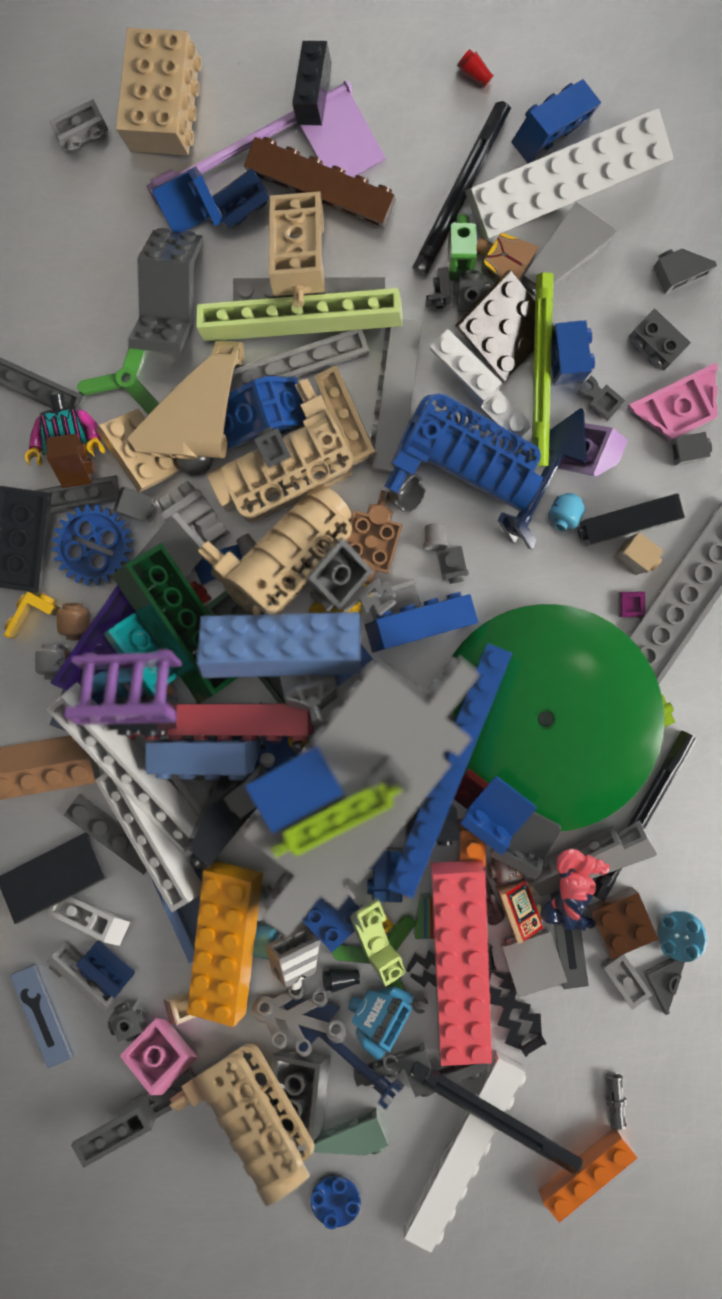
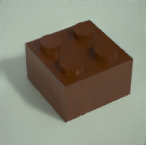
[587,887,659,959]

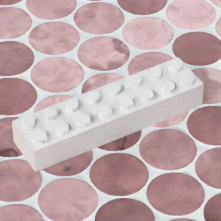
[465,108,674,239]

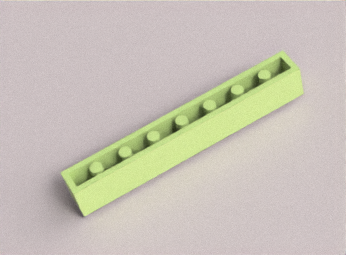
[196,288,402,341]

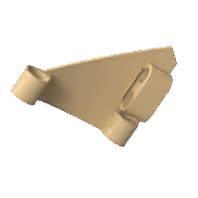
[128,341,244,459]

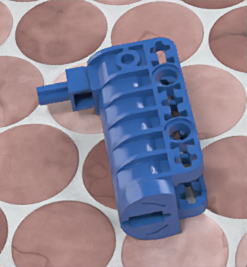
[385,394,543,511]

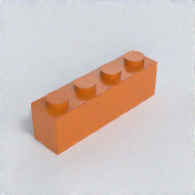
[539,1129,638,1223]

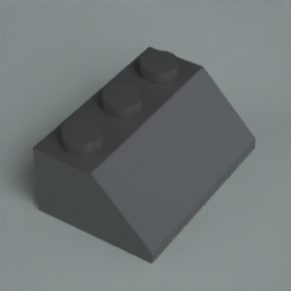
[269,1052,330,1141]

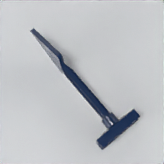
[497,408,587,550]
[283,999,405,1110]

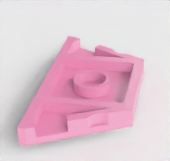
[628,363,718,441]

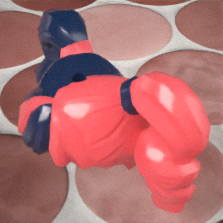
[541,848,610,931]

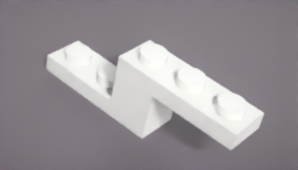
[429,329,532,438]

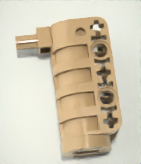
[198,485,352,615]
[170,1043,314,1206]

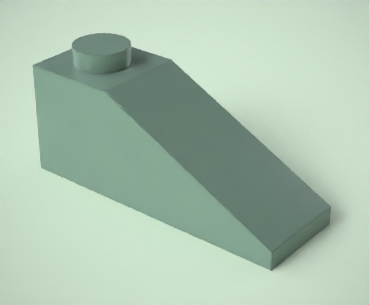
[313,1109,389,1156]

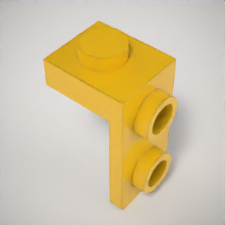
[4,591,60,639]

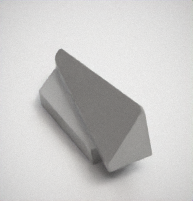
[532,820,657,896]

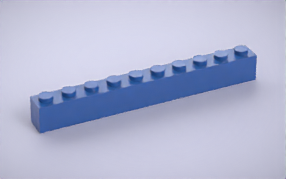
[387,643,512,899]

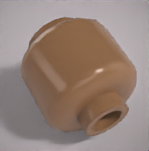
[56,603,90,641]

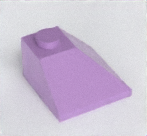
[557,423,628,477]

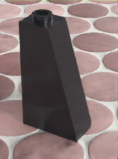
[578,493,685,546]
[183,775,257,870]

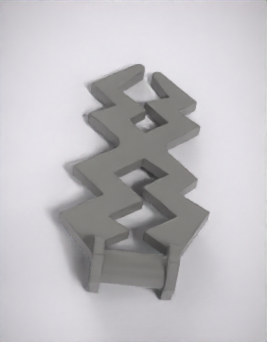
[310,578,396,615]

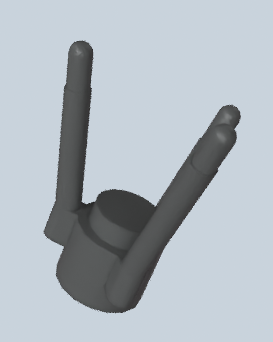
[485,874,505,925]

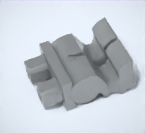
[158,481,230,545]

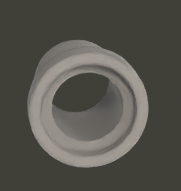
[423,523,448,551]

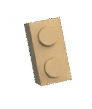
[613,532,664,575]

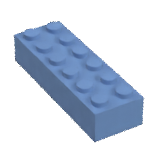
[198,612,361,678]

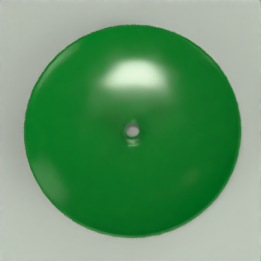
[441,604,664,831]

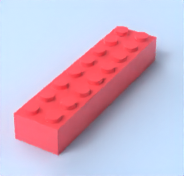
[430,860,492,1066]

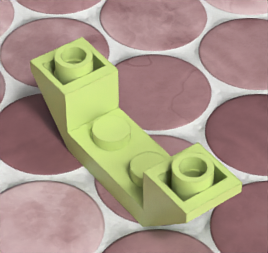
[350,898,406,987]

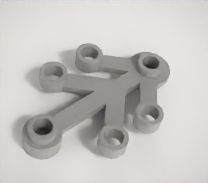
[252,986,347,1057]

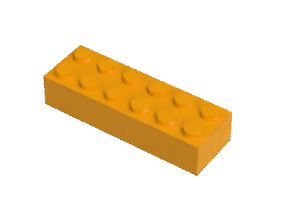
[187,861,263,1028]

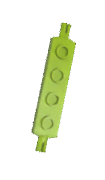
[271,782,403,858]

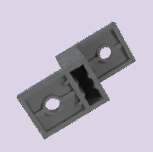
[128,228,202,354]

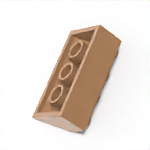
[0,735,100,800]

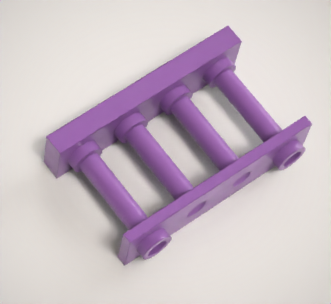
[64,650,181,725]

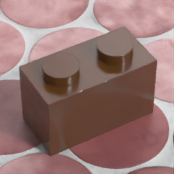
[47,433,95,488]

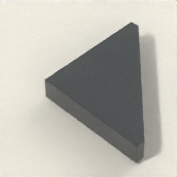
[643,958,685,1015]

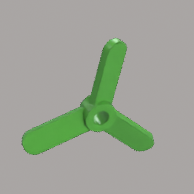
[77,348,159,415]
[332,915,415,991]

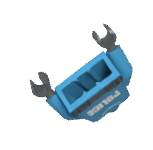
[348,986,428,1071]

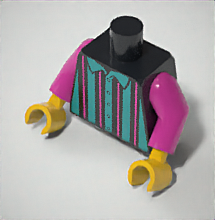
[25,393,105,466]

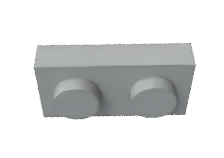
[602,954,652,1010]

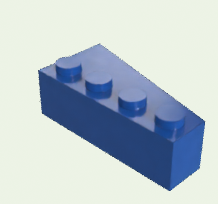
[364,592,479,653]

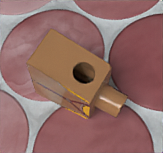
[477,233,539,283]

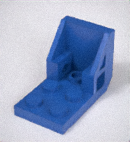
[223,376,306,452]

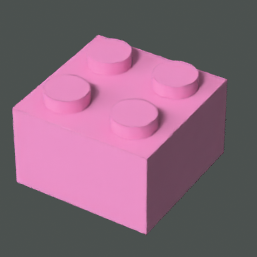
[120,1018,198,1095]

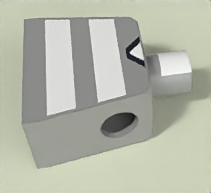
[266,926,320,990]

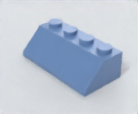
[146,739,261,780]

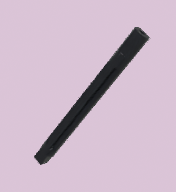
[412,101,511,275]
[593,730,697,901]
[409,1061,583,1174]

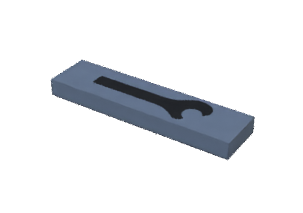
[10,964,73,1068]

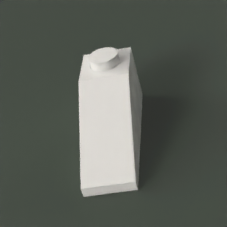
[47,896,130,946]

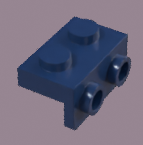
[212,168,270,228]
[76,940,136,999]

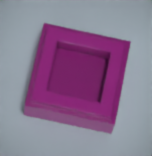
[618,592,646,617]

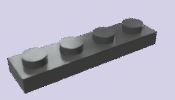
[64,794,147,875]

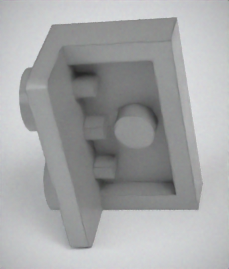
[49,99,108,152]

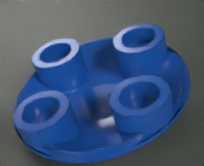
[311,1175,361,1230]

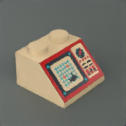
[495,877,543,944]

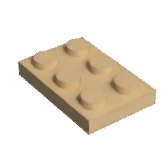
[96,408,180,493]

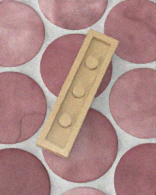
[314,365,377,465]

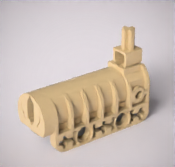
[207,378,353,523]

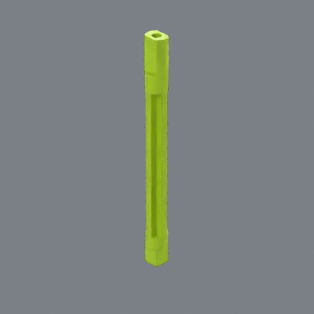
[531,272,554,467]

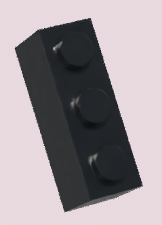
[292,41,332,126]

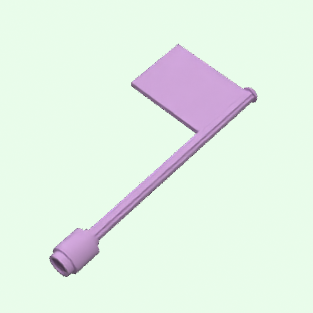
[146,80,386,204]

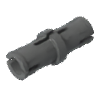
[606,1074,627,1130]

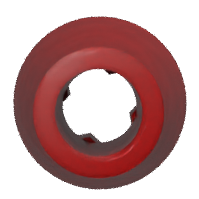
[457,49,494,88]

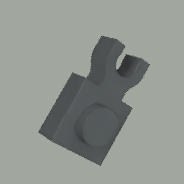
[577,375,625,421]

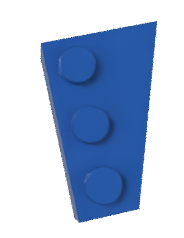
[511,79,602,163]

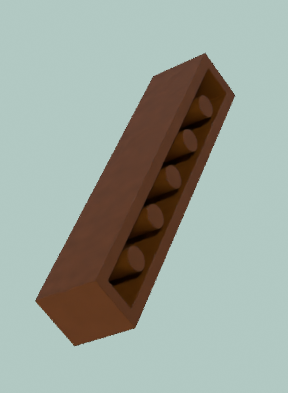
[244,137,396,229]

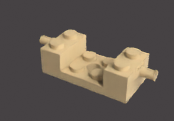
[269,192,325,308]

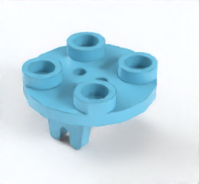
[659,911,707,962]

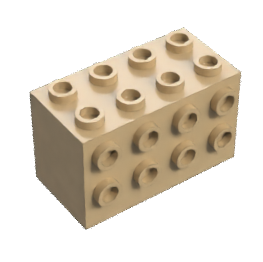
[116,28,202,155]

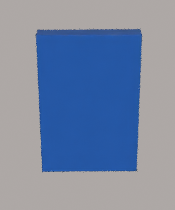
[245,745,344,834]

